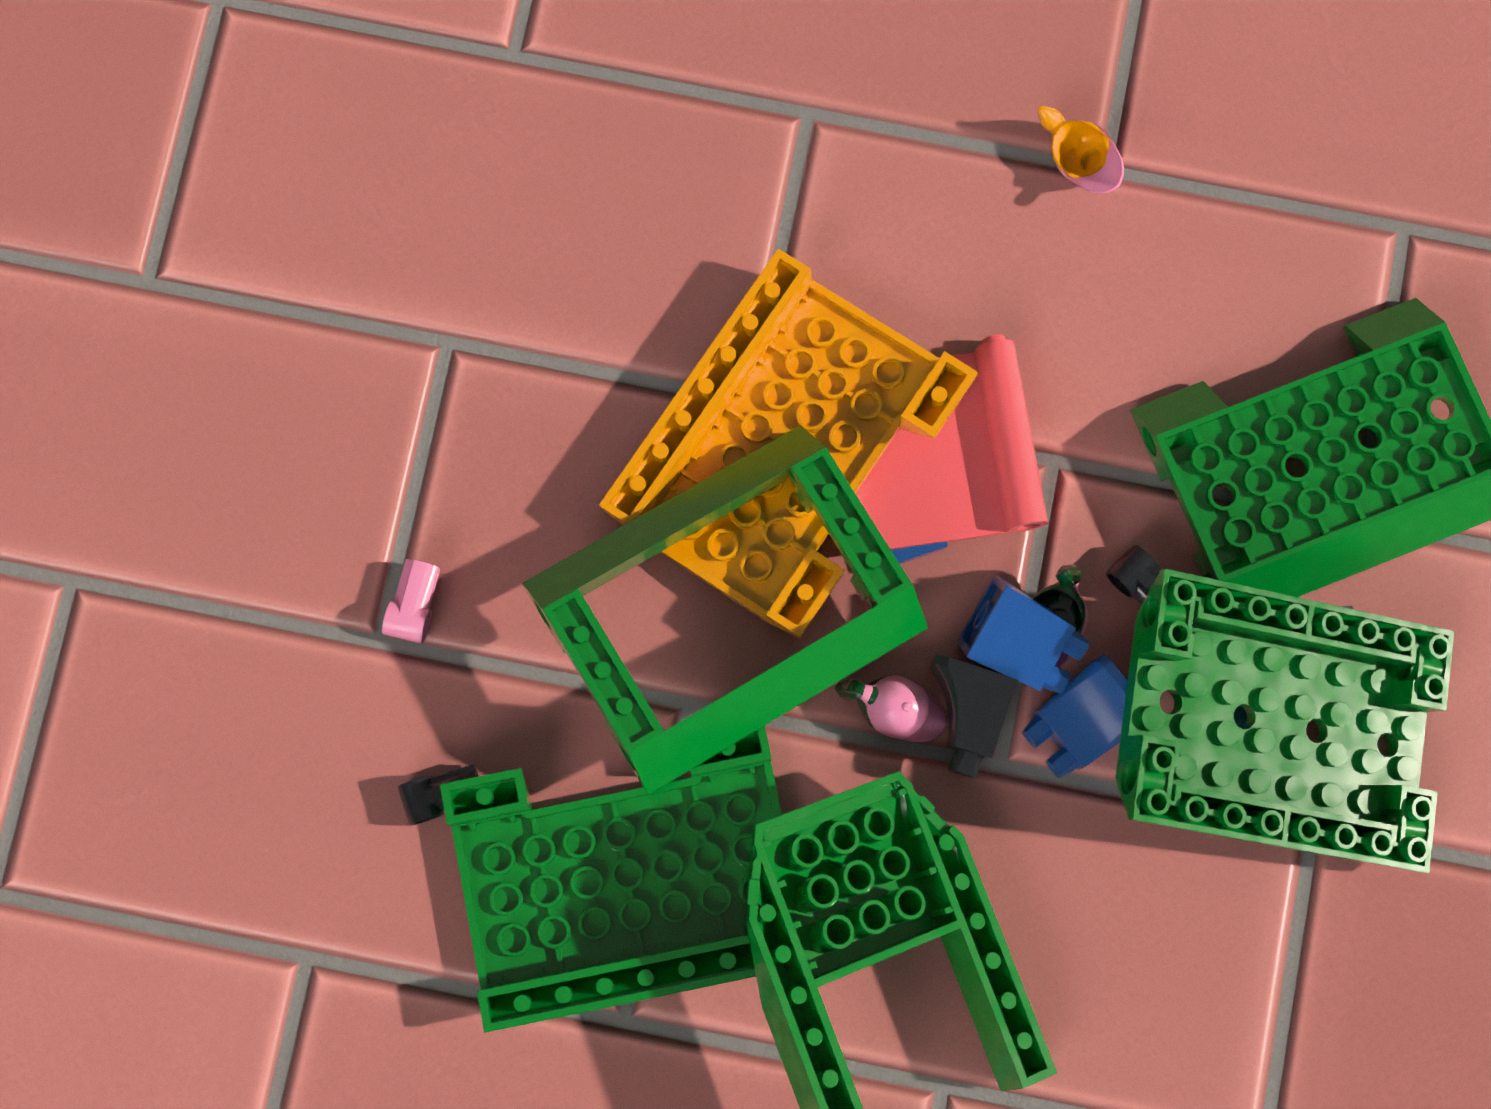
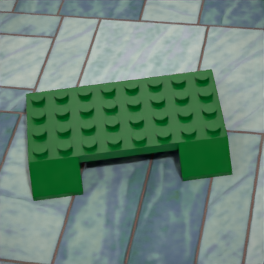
[440,726,782,1033]

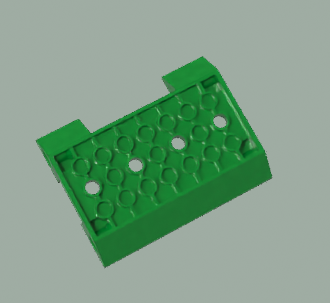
[1130,298,1491,597]

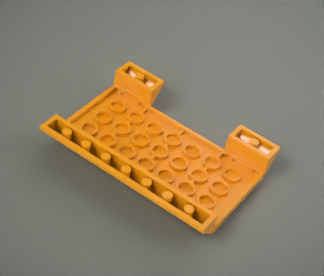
[599,248,978,638]

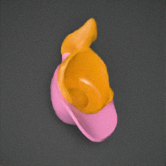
[1037,106,1124,194]

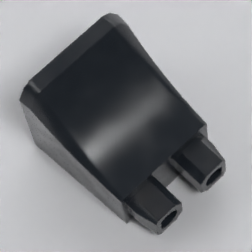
[930,654,1017,778]

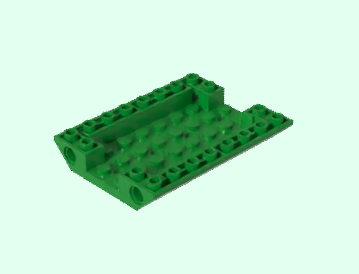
[1115,569,1455,873]

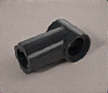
[1106,545,1160,605]
[397,764,479,826]

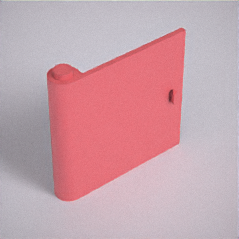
[856,334,1048,550]

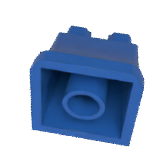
[958,575,1090,694]
[1021,654,1128,778]

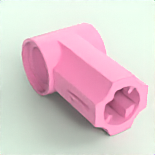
[382,559,440,644]

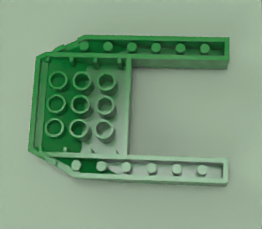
[746,771,1057,1109]

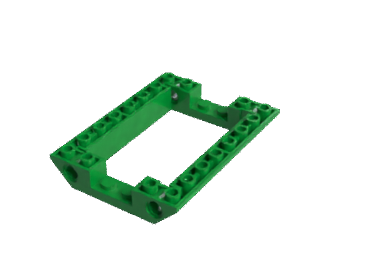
[522,425,928,795]

